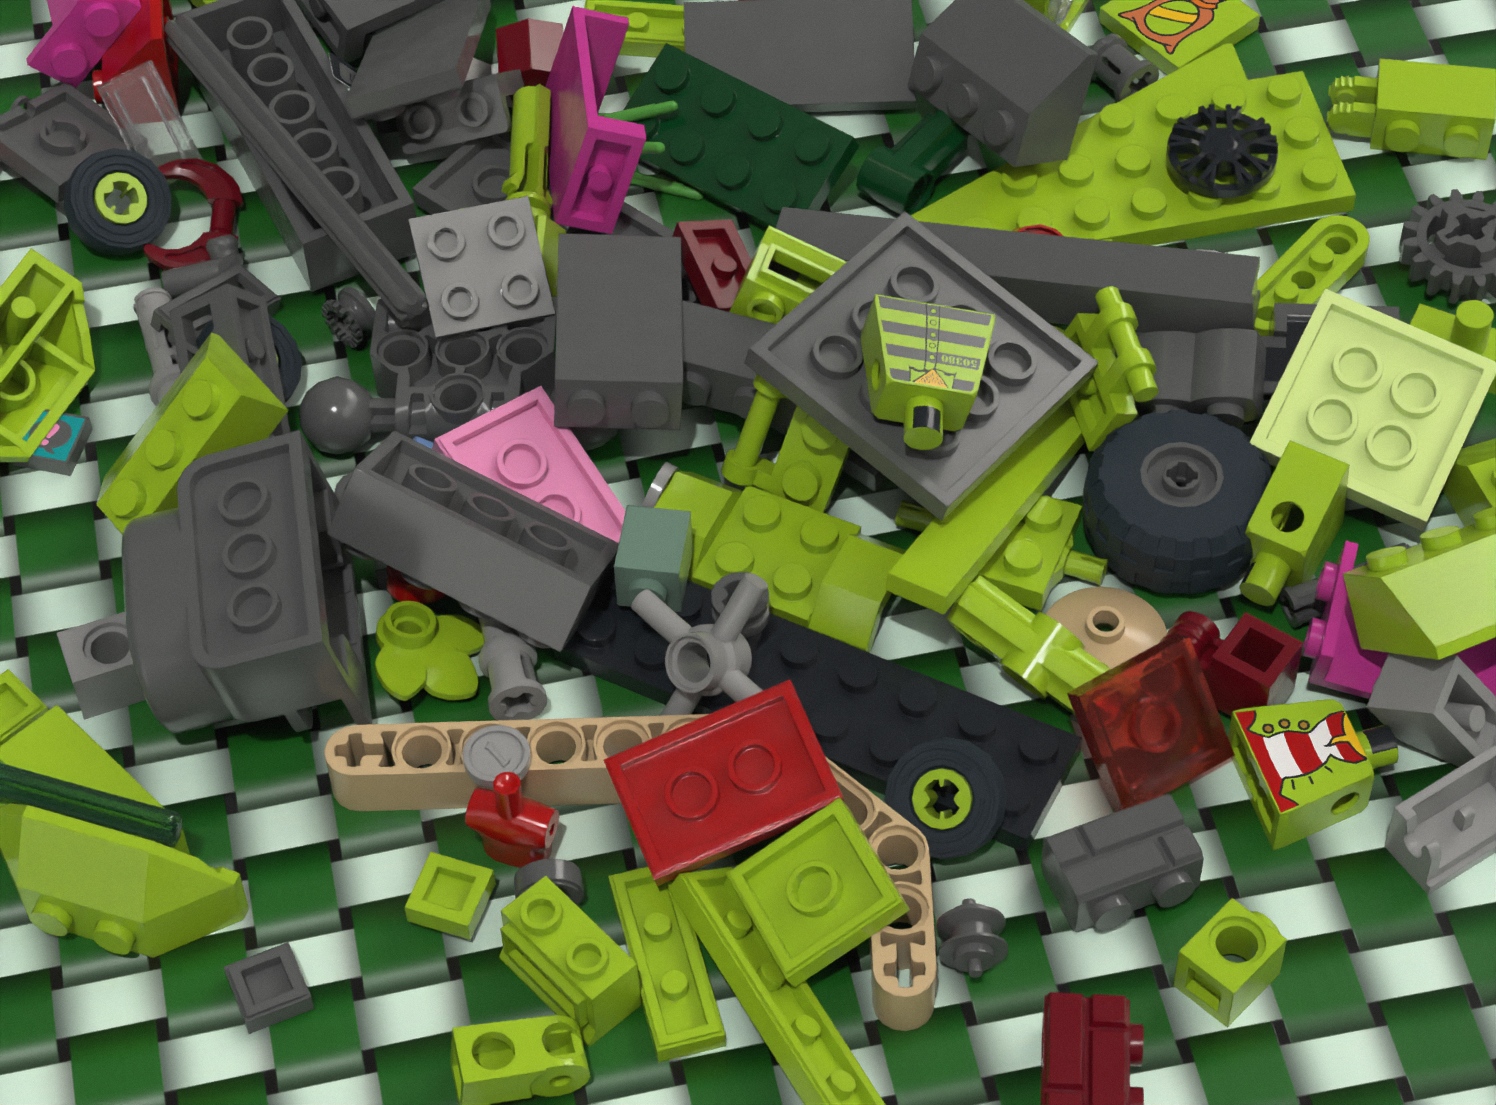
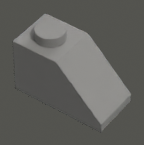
[1366,653,1496,767]

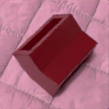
[496,18,563,102]

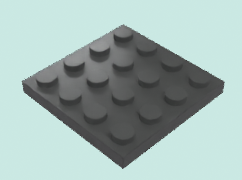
[744,212,1098,521]

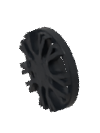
[1166,104,1278,198]

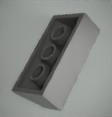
[327,430,619,652]

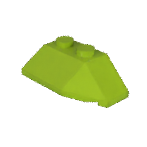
[0,248,95,462]
[0,803,249,958]

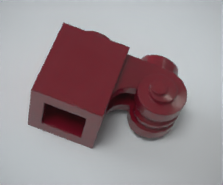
[1156,611,1303,716]

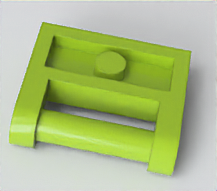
[721,373,851,513]

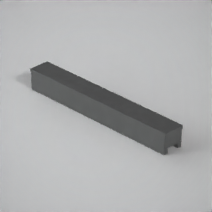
[768,207,1260,333]

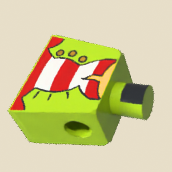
[1226,699,1399,850]

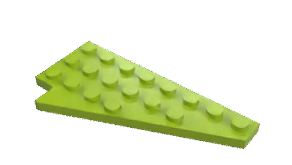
[910,43,1356,246]

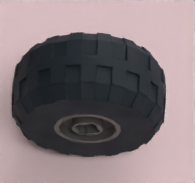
[1083,410,1272,595]

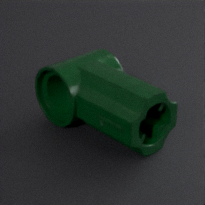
[856,110,968,215]

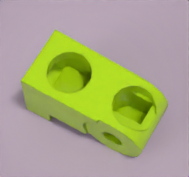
[450,1015,590,1105]

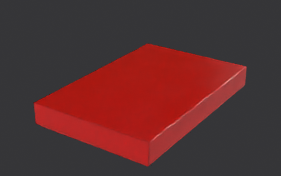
[603,679,845,886]

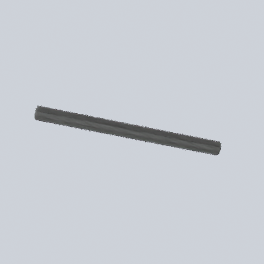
[164,14,427,322]

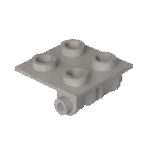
[408,196,555,338]

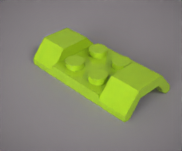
[654,471,907,652]

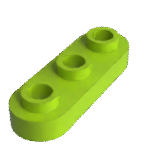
[1255,215,1370,336]

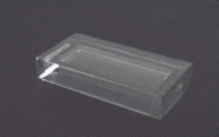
[96,60,203,185]

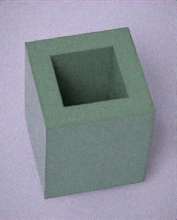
[614,505,693,612]

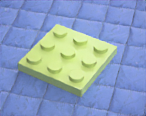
[1250,289,1496,531]

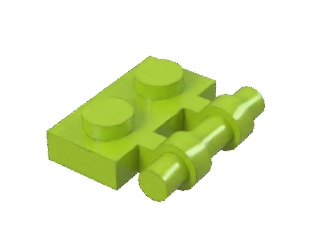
[1063,286,1159,451]

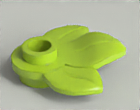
[375,601,484,701]

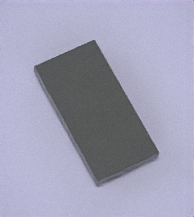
[345,0,491,122]
[684,0,917,112]

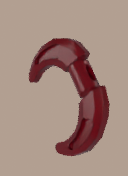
[143,158,243,270]

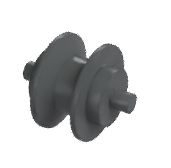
[936,898,1008,978]

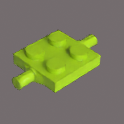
[895,494,1108,611]

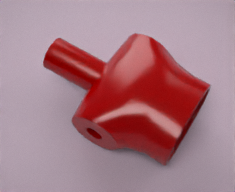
[465,772,559,868]

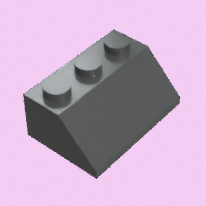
[908,0,1098,167]

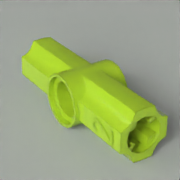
[946,576,1138,737]

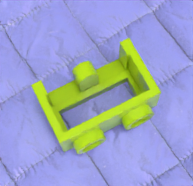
[729,226,847,324]
[499,876,641,1047]

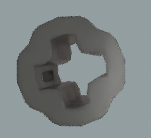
[1091,33,1159,102]

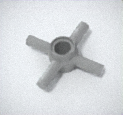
[631,573,768,716]

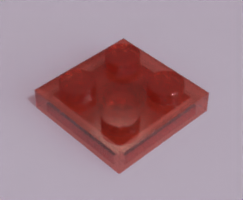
[1067,634,1235,812]

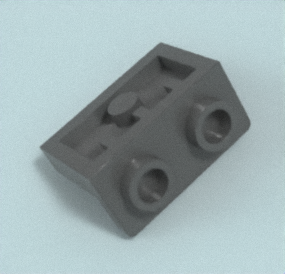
[395,69,524,155]

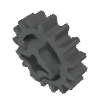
[1399,189,1496,304]

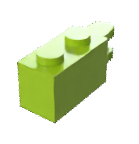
[1327,58,1496,160]

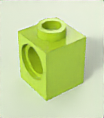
[1173,898,1287,1028]

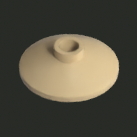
[1046,587,1167,690]

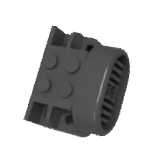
[121,430,372,733]

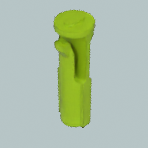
[501,84,553,218]

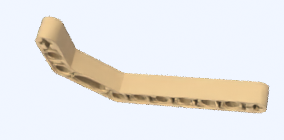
[324,714,937,1031]

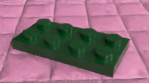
[623,43,859,228]

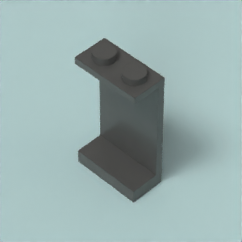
[554,234,683,430]

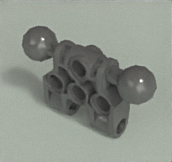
[299,296,619,455]

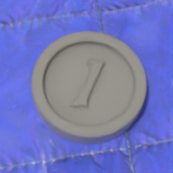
[642,462,679,508]
[463,725,531,789]

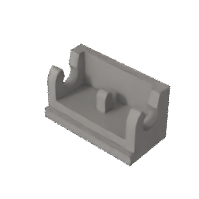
[1384,745,1496,895]

